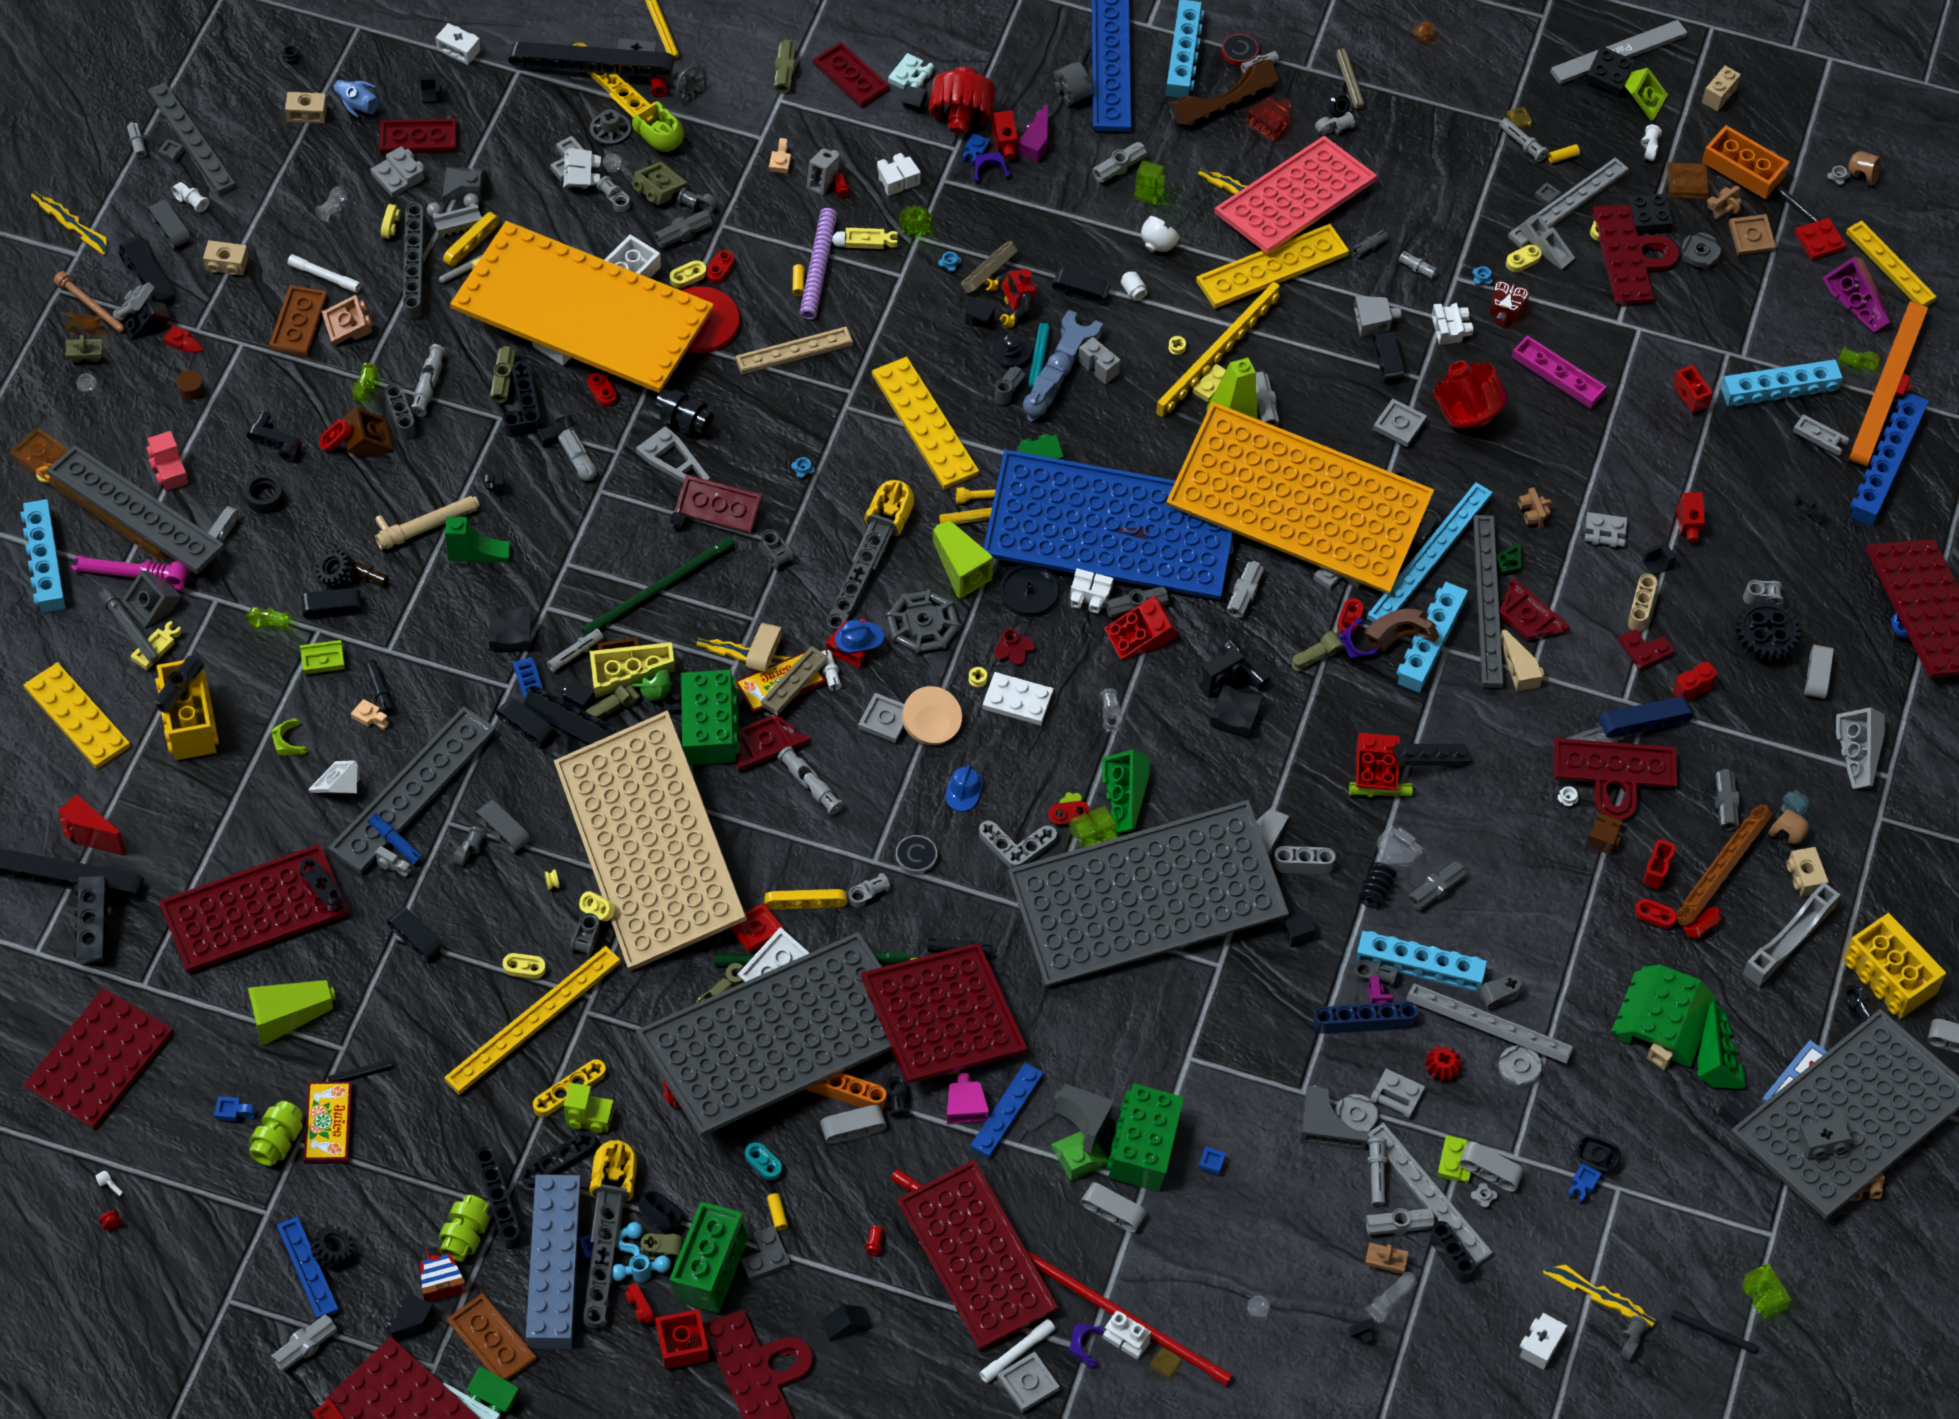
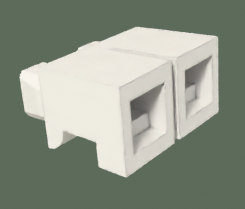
[563,148,601,189]
[877,153,921,196]
[1432,303,1473,345]
[1070,568,1113,614]
[1102,1311,1151,1360]

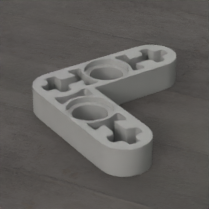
[979,821,1057,869]

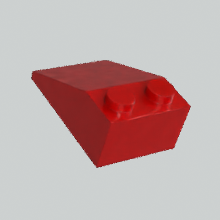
[58,795,125,856]

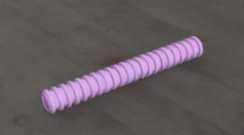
[799,208,837,319]

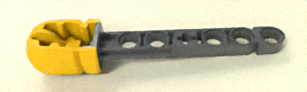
[827,480,914,633]
[583,1140,637,1328]

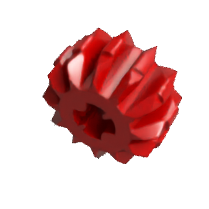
[1425,1044,1462,1082]

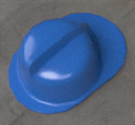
[835,620,884,653]
[946,764,983,811]

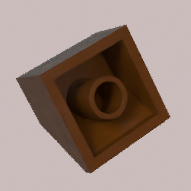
[342,407,393,457]

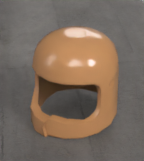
[1848,151,1881,186]
[1768,808,1809,845]

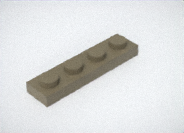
[761,646,828,716]

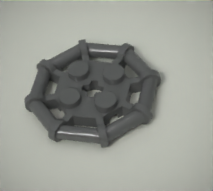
[885,589,961,654]

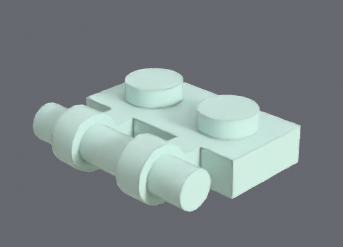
[888,53,935,90]

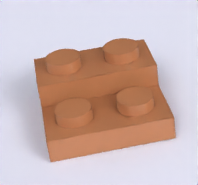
[322,295,374,345]

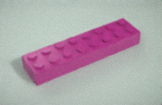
[1512,336,1606,409]

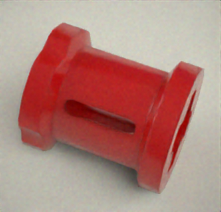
[649,77,668,97]

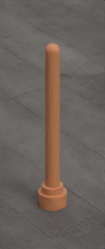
[53,271,125,332]

